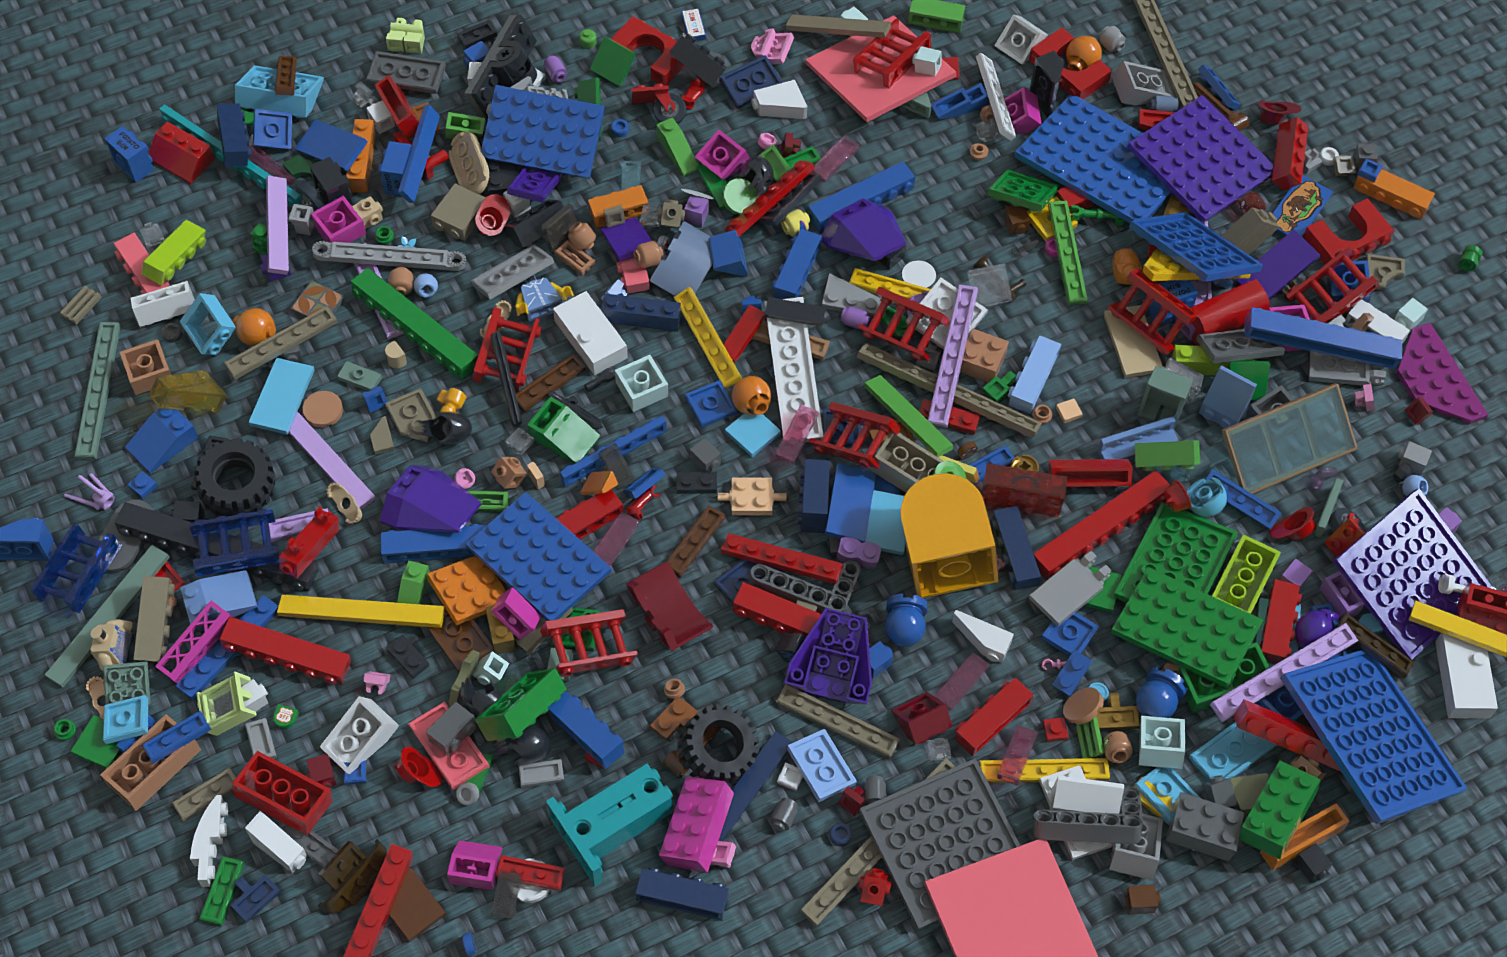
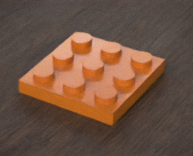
[427,556,506,625]

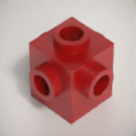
[858,868,891,906]

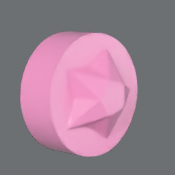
[758,133,777,149]
[454,468,475,489]

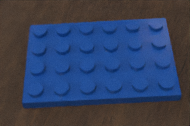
[481,85,605,179]
[1129,212,1263,282]
[466,492,612,621]

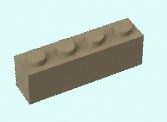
[134,576,175,664]

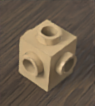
[352,196,383,229]

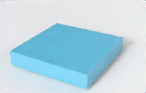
[725,409,781,457]
[103,695,148,744]

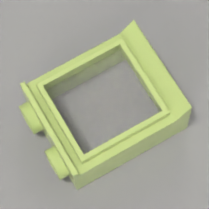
[197,671,256,736]

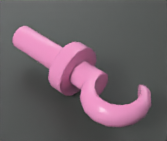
[1041,659,1067,670]

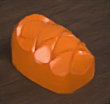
[1112,248,1142,285]

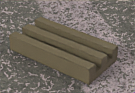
[60,286,102,325]

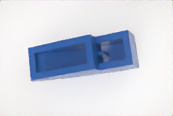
[931,83,990,119]

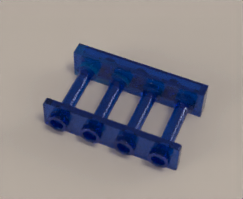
[189,509,280,576]
[31,523,122,613]

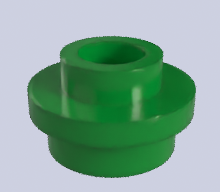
[375,226,394,244]
[53,719,76,740]

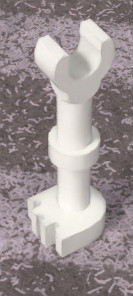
[1438,574,1496,594]

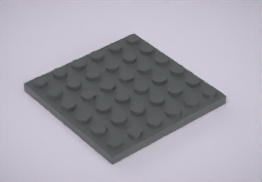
[859,758,1021,930]

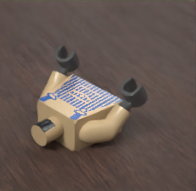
[91,619,138,671]

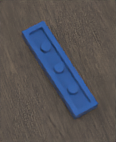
[1205,469,1282,530]

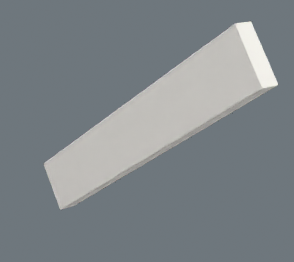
[976,53,1016,141]

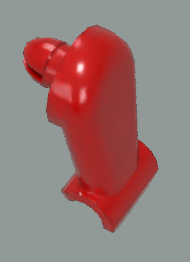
[682,77,706,110]
[627,485,660,520]

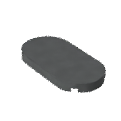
[93,500,153,573]

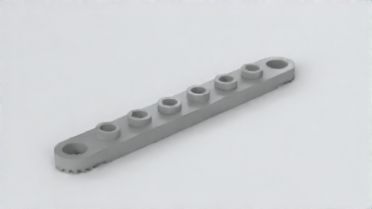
[312,241,466,271]

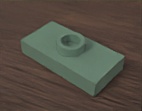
[337,361,382,391]

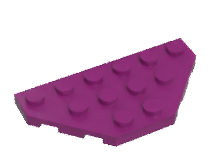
[1396,323,1488,424]

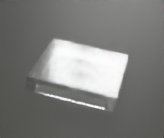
[967,263,1012,307]

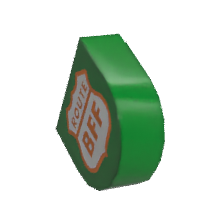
[273,704,299,729]

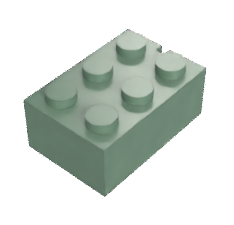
[1137,366,1193,429]

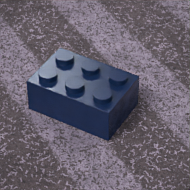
[798,459,830,533]

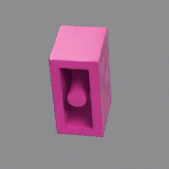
[491,587,541,640]

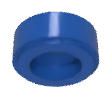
[611,119,629,137]
[462,932,477,956]

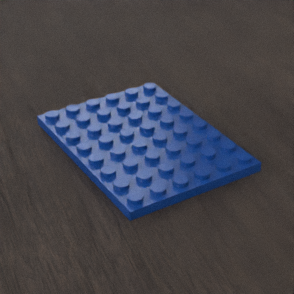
[1014,94,1172,223]
[1280,650,1468,824]

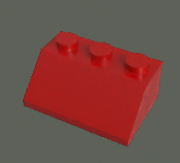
[148,121,215,184]

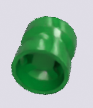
[1458,245,1483,272]

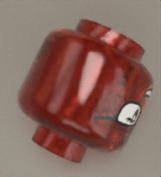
[1238,192,1266,215]

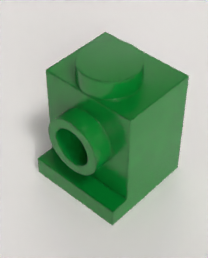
[250,223,267,255]

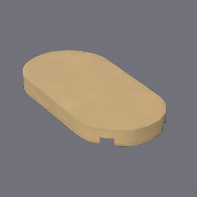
[449,131,489,195]

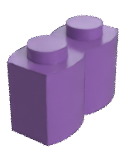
[836,537,881,569]

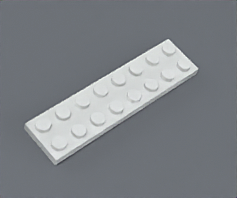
[765,297,823,445]

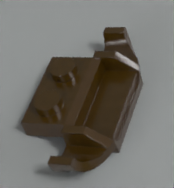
[317,839,387,913]

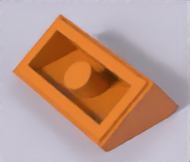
[580,471,618,495]

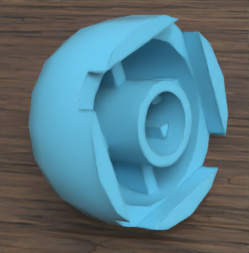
[1187,477,1227,517]

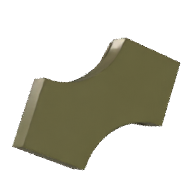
[449,650,480,706]

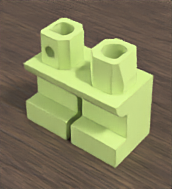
[386,18,425,54]

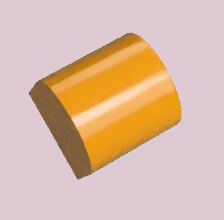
[901,473,998,598]

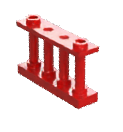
[853,18,931,88]
[1286,247,1380,324]
[1107,269,1199,355]
[858,287,950,361]
[473,307,542,392]
[809,402,901,469]
[540,609,638,677]

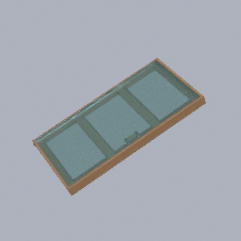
[1222,383,1358,494]

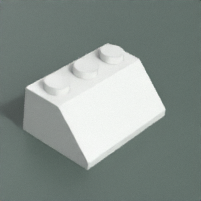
[1050,775,1124,814]

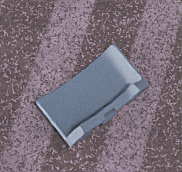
[650,221,712,296]

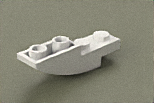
[190,795,228,887]

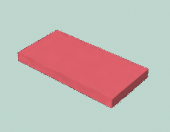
[408,701,490,790]

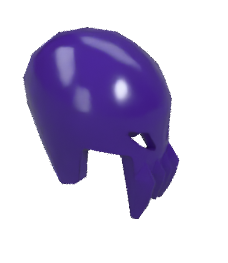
[1295,609,1341,649]

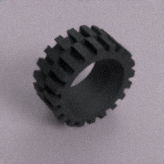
[677,704,759,784]

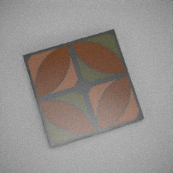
[291,280,345,318]

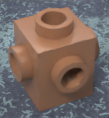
[491,457,528,488]
[1290,755,1326,781]

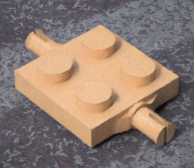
[718,478,786,515]

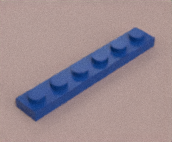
[560,416,667,488]
[176,595,279,701]

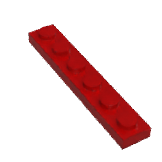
[725,160,815,236]
[721,533,843,584]

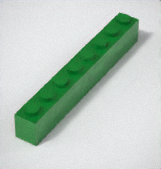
[351,268,478,380]

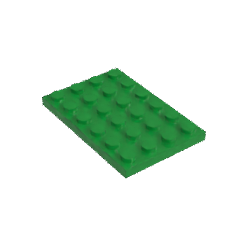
[1114,502,1238,603]
[1111,567,1263,688]

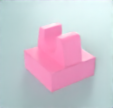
[1354,384,1375,411]
[364,671,390,694]
[711,841,736,868]

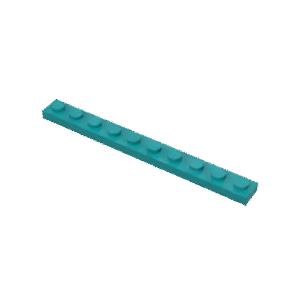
[160,104,303,207]

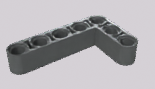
[749,560,860,614]
[1032,786,1143,844]

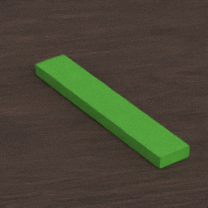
[1048,201,1088,305]
[865,375,953,457]

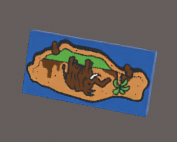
[1273,175,1334,237]

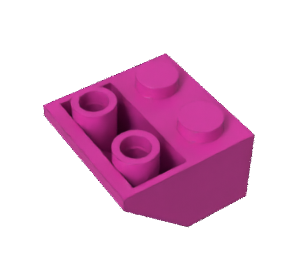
[447,840,503,890]

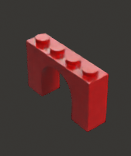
[611,16,685,86]
[1029,27,1112,100]
[1303,198,1395,265]

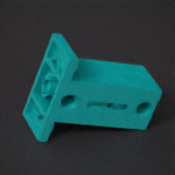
[546,763,673,886]

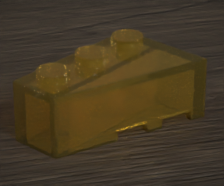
[149,370,227,413]

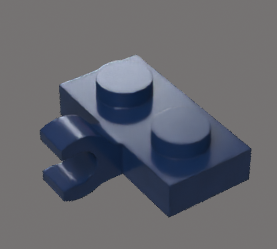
[231,875,281,923]

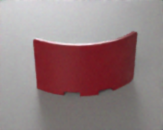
[626,561,713,651]

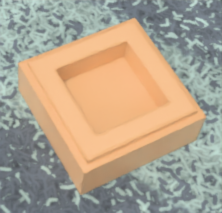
[1056,399,1083,423]
[527,462,545,489]

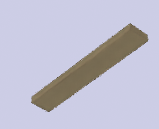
[785,15,891,38]
[224,306,338,380]
[776,684,900,759]

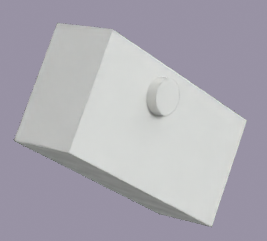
[553,291,628,376]
[1435,633,1498,719]

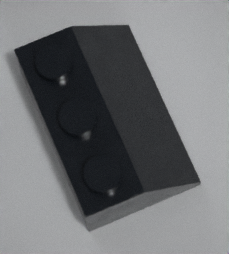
[1029,51,1064,118]
[503,199,571,248]

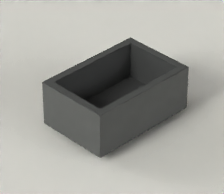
[1165,792,1244,861]

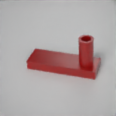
[393,131,449,180]

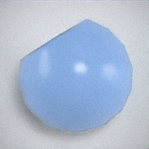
[414,274,438,298]
[1402,475,1428,496]

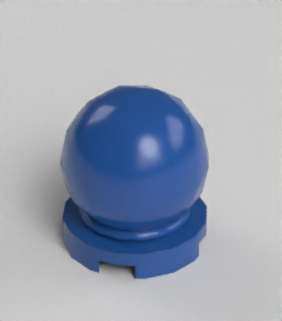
[884,594,928,647]
[1135,667,1188,718]

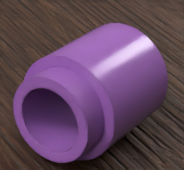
[544,56,568,82]
[840,306,870,329]

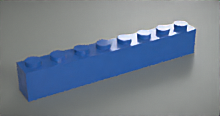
[1244,307,1402,369]

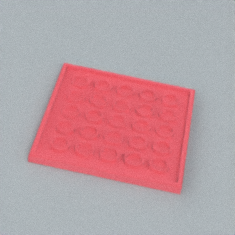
[806,15,956,122]
[924,839,1098,957]

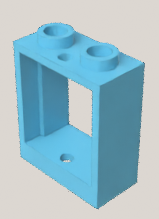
[180,293,236,355]

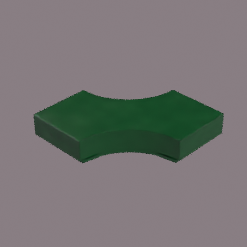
[283,155,319,179]

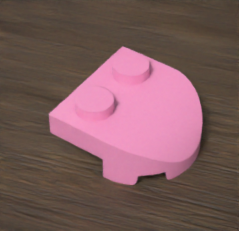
[751,29,794,64]

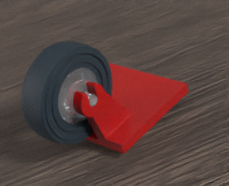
[632,84,686,124]
[1324,508,1365,557]

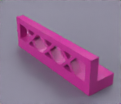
[156,600,232,684]

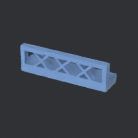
[1098,416,1179,460]

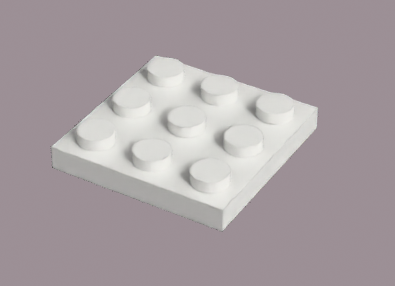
[906,278,988,349]

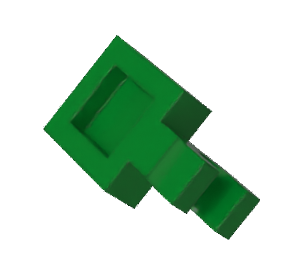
[982,371,1016,403]

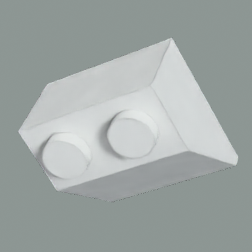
[994,15,1048,65]

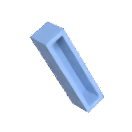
[1008,336,1061,414]

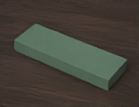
[1314,478,1344,538]

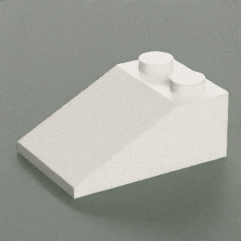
[320,696,399,774]

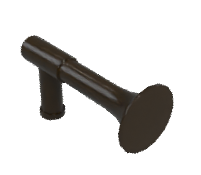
[973,255,1026,302]

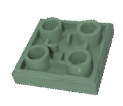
[103,661,151,705]

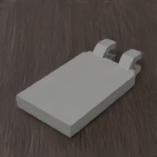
[1309,351,1386,385]
[1029,551,1111,627]

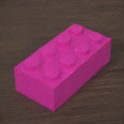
[659,776,734,873]

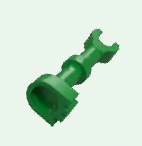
[1069,205,1125,226]

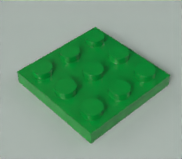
[988,169,1059,212]

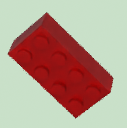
[232,751,332,836]

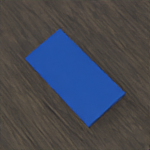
[295,119,368,171]
[824,463,876,543]

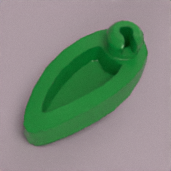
[881,307,908,338]

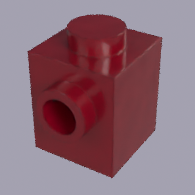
[305,753,337,788]

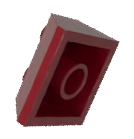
[891,692,953,744]

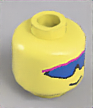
[781,209,810,237]

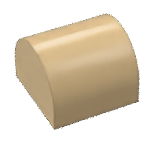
[385,341,407,368]

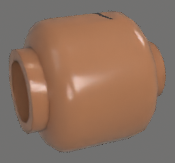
[568,222,596,251]
[634,241,663,268]
[388,267,414,296]
[1102,731,1132,763]

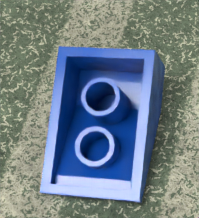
[125,401,198,474]
[0,518,54,561]

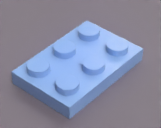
[787,729,857,802]

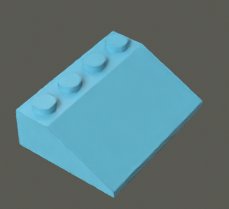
[235,65,324,118]

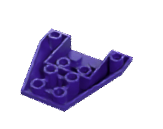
[822,198,906,261]
[380,465,481,533]
[784,608,872,705]

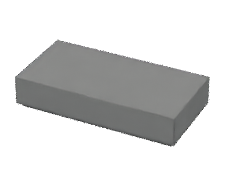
[245,718,277,759]
[519,759,564,788]

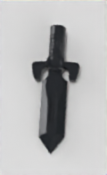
[547,391,603,428]

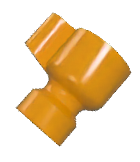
[436,388,467,412]

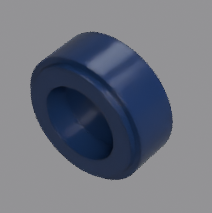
[830,823,852,846]

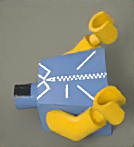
[515,275,574,322]

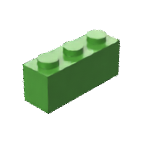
[908,0,965,33]
[1135,440,1200,471]

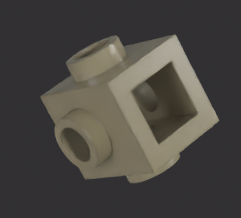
[657,200,685,229]

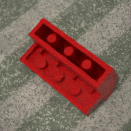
[1191,279,1270,346]
[1457,583,1507,635]

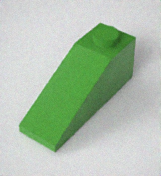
[656,117,699,177]

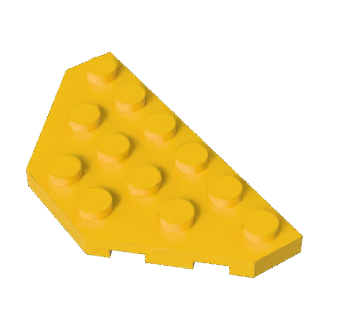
[1142,248,1251,281]

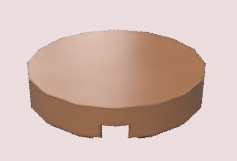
[303,391,343,428]
[1063,687,1104,725]

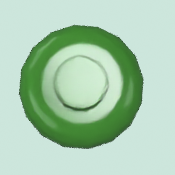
[579,29,597,49]

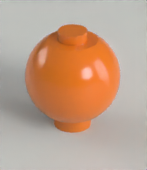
[1066,36,1102,71]
[232,308,276,347]
[732,376,771,415]

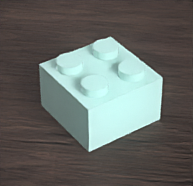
[615,355,668,412]
[1139,716,1185,769]

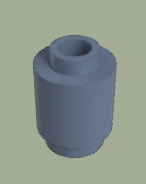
[1150,96,1178,112]

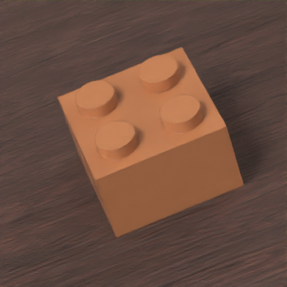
[960,329,1009,383]
[120,339,174,395]

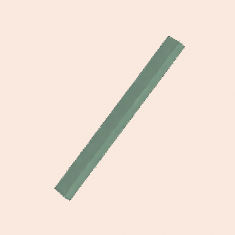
[75,322,121,460]
[45,545,170,688]

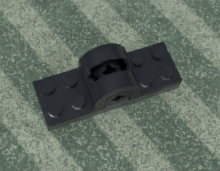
[464,15,537,119]

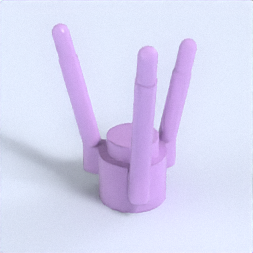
[64,473,115,511]

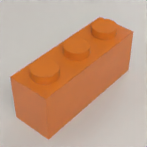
[588,185,649,228]

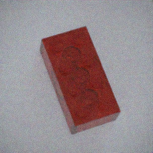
[981,463,1068,517]

